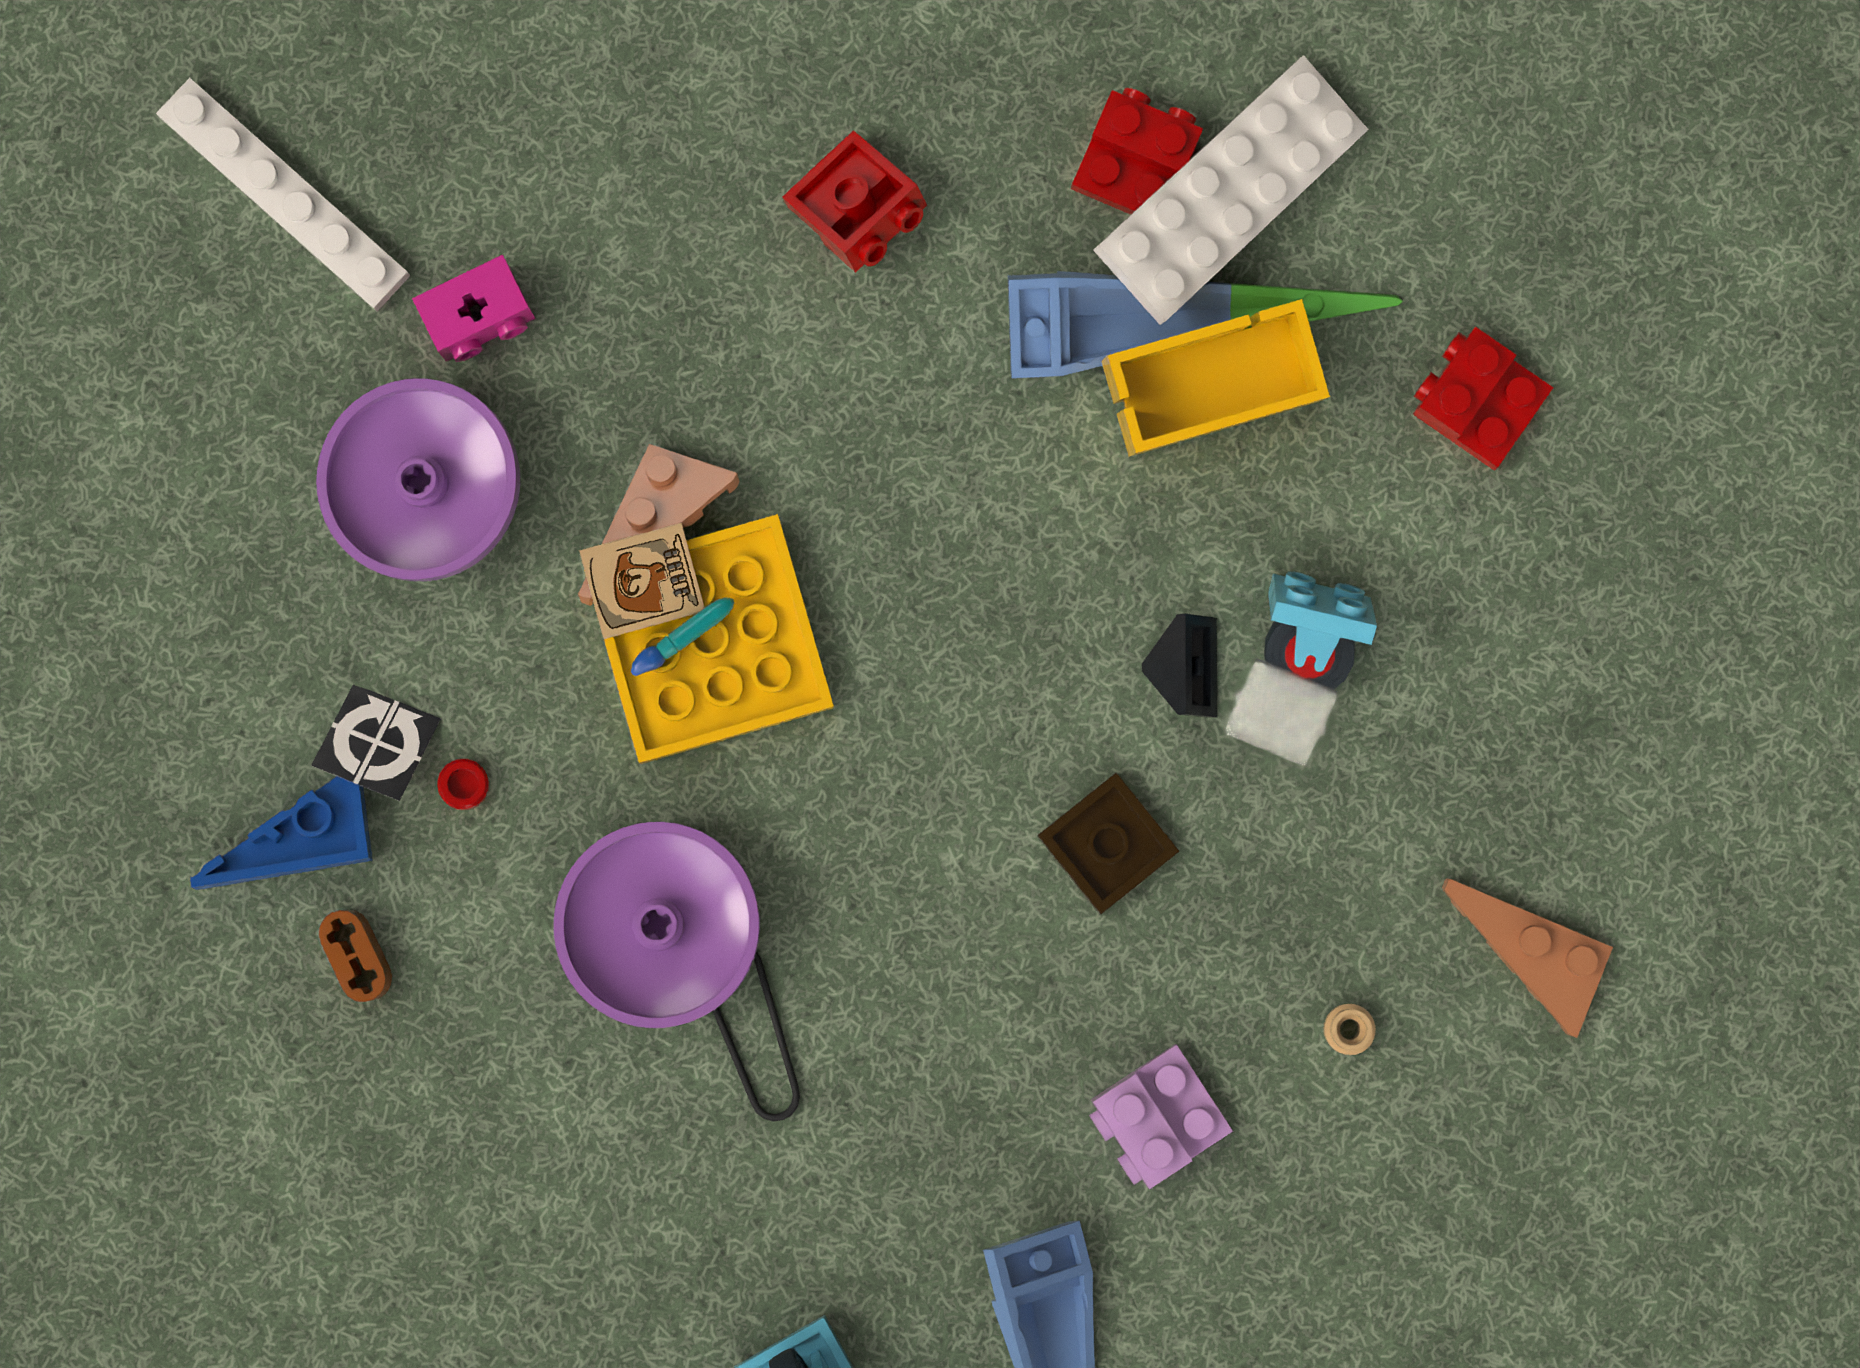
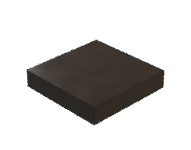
[1037,773,1180,915]

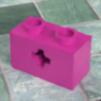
[412,254,535,362]

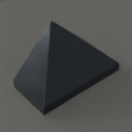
[1142,613,1217,718]

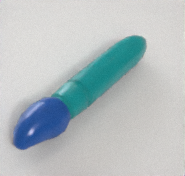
[631,597,734,676]

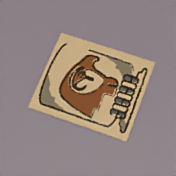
[579,523,704,639]

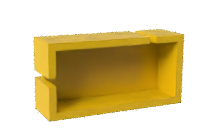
[1101,299,1330,457]

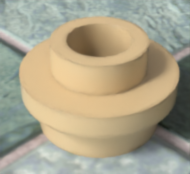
[1324,1004,1376,1055]

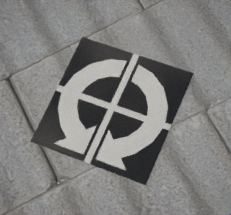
[311,685,441,801]

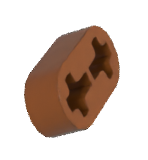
[319,909,392,1002]

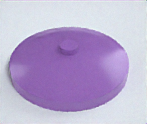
[316,378,520,582]
[554,822,760,1028]

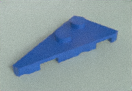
[190,776,373,890]

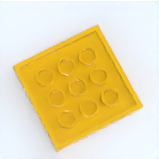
[584,514,834,764]

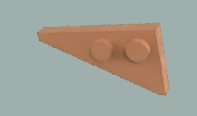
[578,444,740,606]
[1442,879,1613,1038]

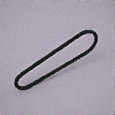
[712,951,800,1122]

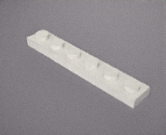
[156,78,410,311]

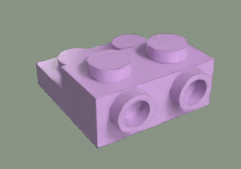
[1089,1044,1233,1189]

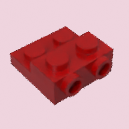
[1071,88,1203,215]
[782,130,927,273]
[1413,326,1554,470]

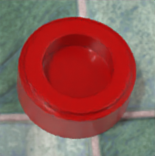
[437,759,489,811]

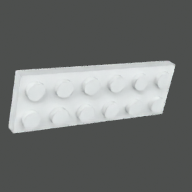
[1093,55,1369,325]

